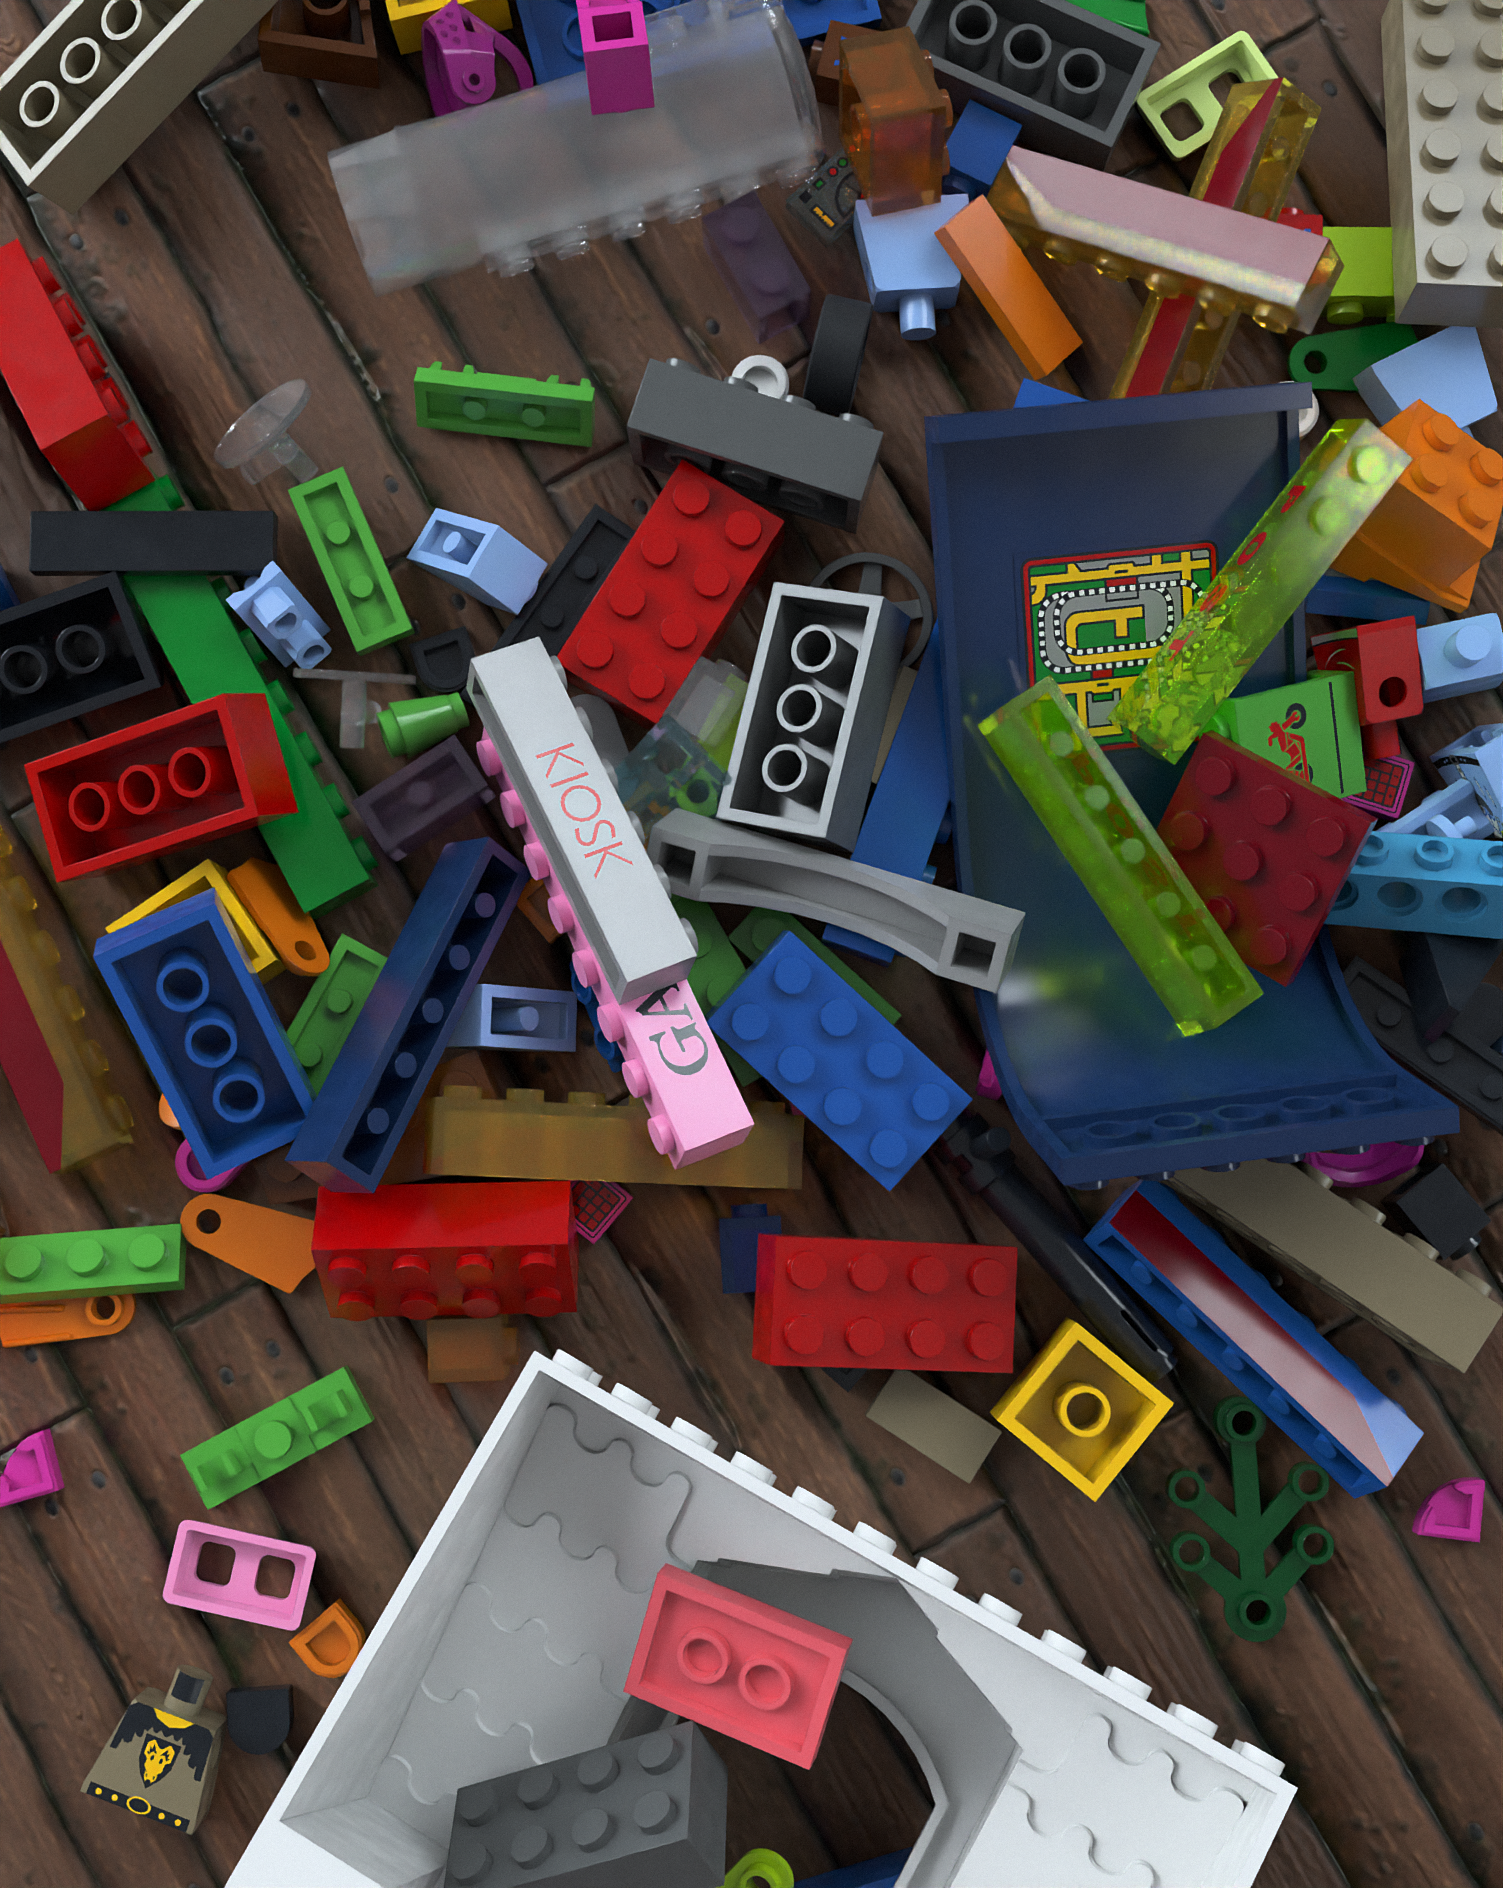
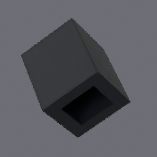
[1380,1163,1491,1261]

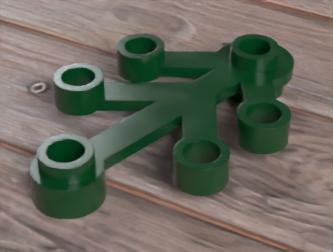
[1165,1395,1334,1642]

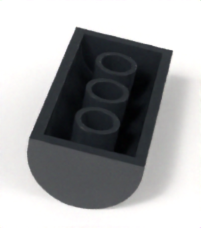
[0,571,164,743]

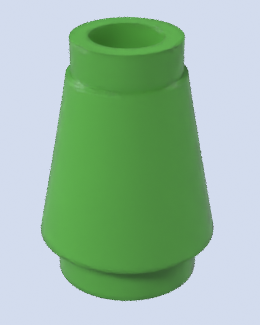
[376,692,470,759]

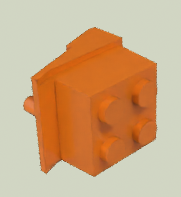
[1303,399,1503,613]

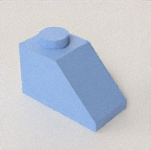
[406,508,548,615]
[446,984,577,1052]

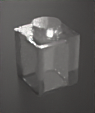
[662,656,749,762]

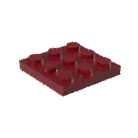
[1126,730,1378,987]

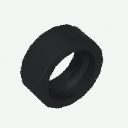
[803,294,873,415]

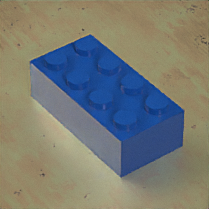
[93,887,317,1180]
[704,930,973,1192]

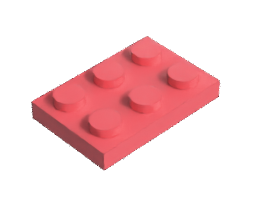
[623,1563,853,1770]

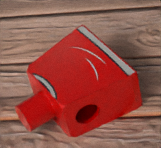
[1310,615,1424,760]

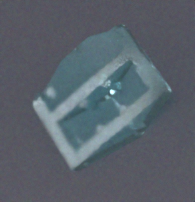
[614,713,727,853]

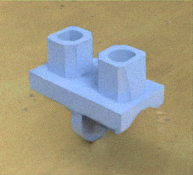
[226,561,332,672]
[1376,778,1495,840]

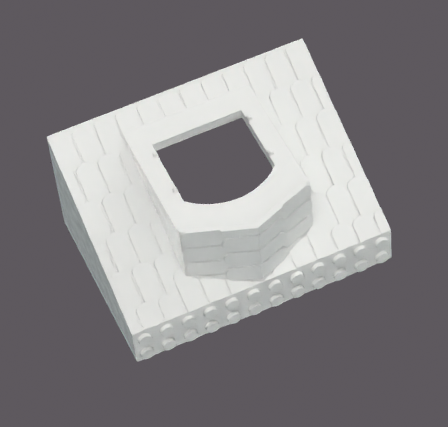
[224,1349,1298,1888]

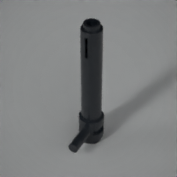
[933,1108,1178,1383]

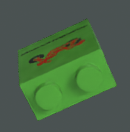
[1197,670,1367,798]

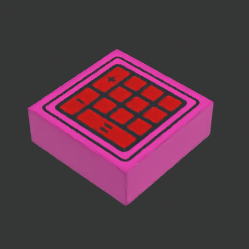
[1340,746,1415,822]
[568,1180,634,1245]

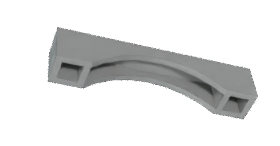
[647,808,1026,993]

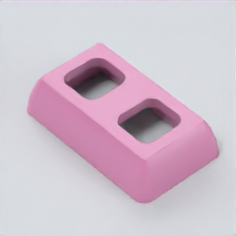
[163,1520,316,1631]

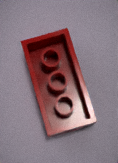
[0,238,155,511]
[557,459,785,737]
[24,693,298,883]
[311,1181,579,1321]
[752,1233,1018,1373]

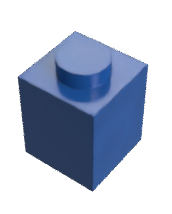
[933,99,1023,203]

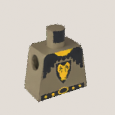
[80,1665,227,1835]

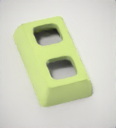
[1137,31,1285,161]

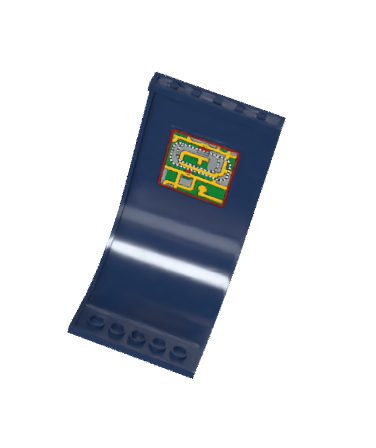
[924,382,1460,1190]

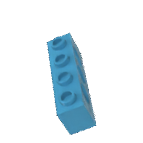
[1324,831,1503,939]

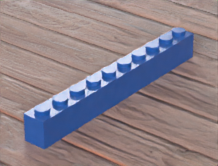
[821,378,1089,968]

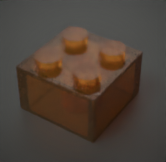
[839,26,953,217]

